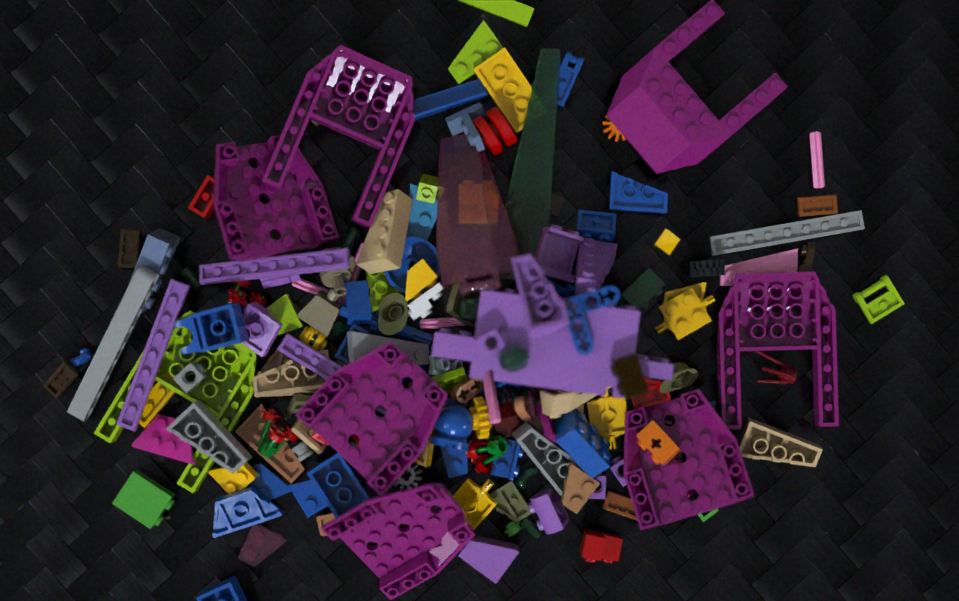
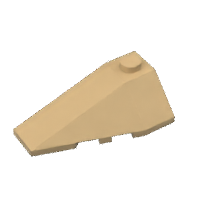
[253,349,329,397]
[540,386,611,418]

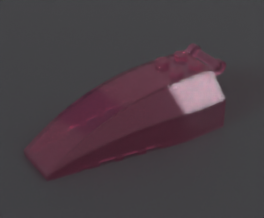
[436,134,519,295]

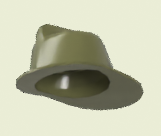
[378,293,409,335]
[659,362,698,393]

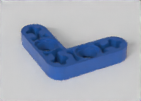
[564,286,620,355]

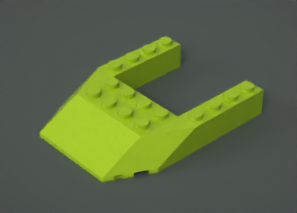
[94,311,257,493]

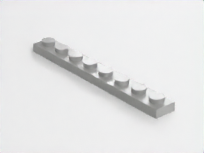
[709,210,865,256]

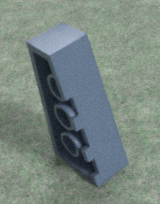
[127,228,181,313]

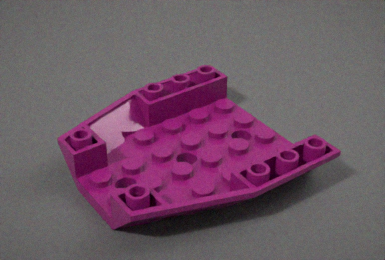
[213,135,339,262]
[295,341,448,496]
[623,389,755,530]
[321,483,475,600]

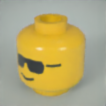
[298,326,328,351]

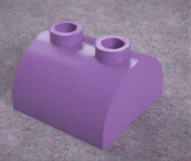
[528,486,570,534]

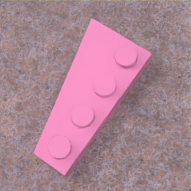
[719,249,798,286]

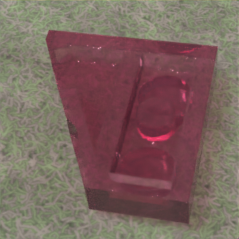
[237,524,288,567]

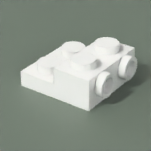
[408,283,444,320]

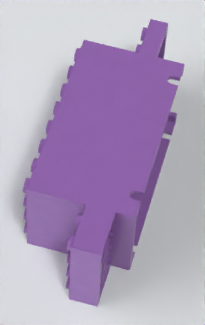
[432,287,674,398]

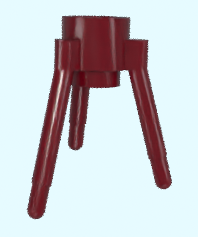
[755,351,797,385]

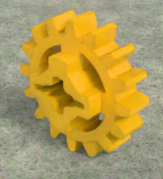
[469,396,492,439]

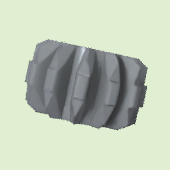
[394,463,422,490]

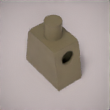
[297,288,342,337]

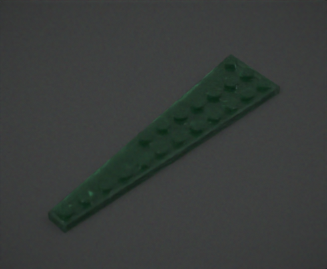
[489,48,561,279]

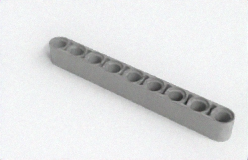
[67,265,159,422]

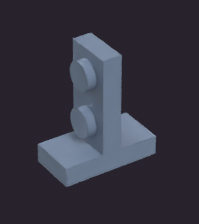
[445,102,487,152]

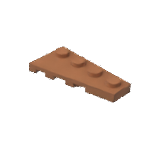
[235,404,305,484]

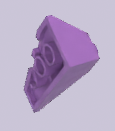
[511,254,569,339]

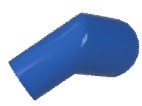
[548,278,574,297]
[69,348,92,367]

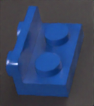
[576,209,617,243]
[490,437,524,481]

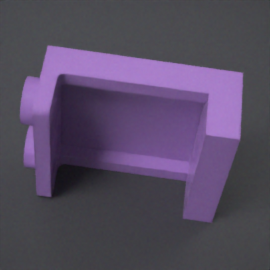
[535,225,584,283]

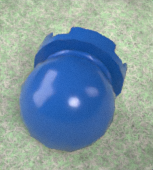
[430,404,473,452]

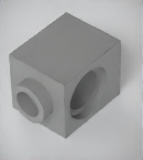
[173,362,207,393]

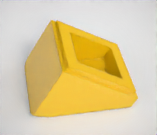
[654,228,680,255]

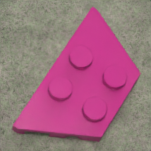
[132,414,196,465]

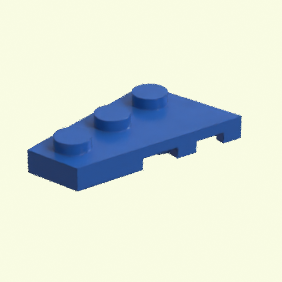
[288,479,328,518]

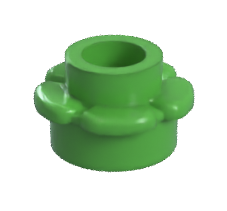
[504,521,522,537]

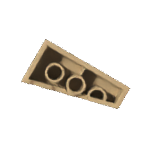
[356,189,413,274]
[737,417,823,467]

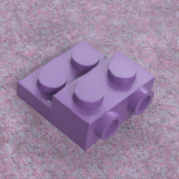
[242,302,283,357]

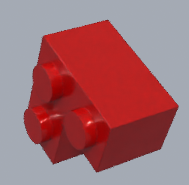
[188,175,215,219]
[579,528,623,563]

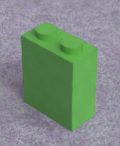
[112,469,176,529]

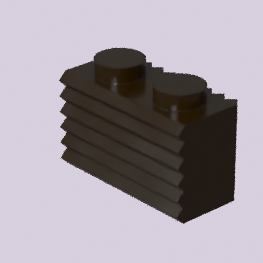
[610,353,649,399]

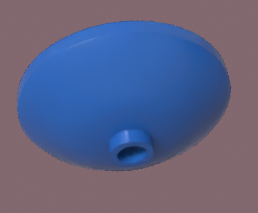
[384,236,441,293]

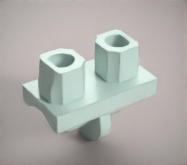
[429,355,463,376]

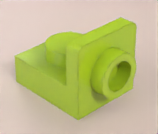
[416,174,441,204]

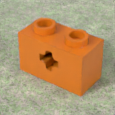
[636,420,681,466]

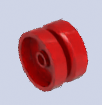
[472,106,517,156]

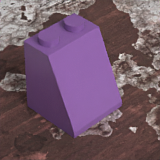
[458,535,519,584]

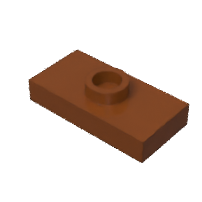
[797,194,838,217]
[602,490,638,521]

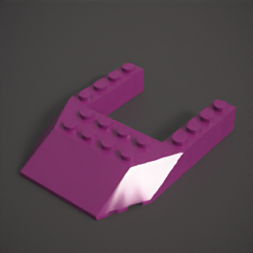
[606,0,788,174]
[261,45,415,228]
[717,272,839,429]

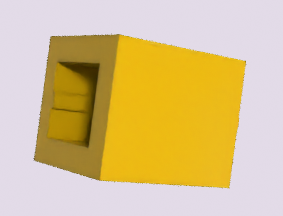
[405,258,438,302]

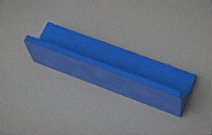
[413,79,488,120]

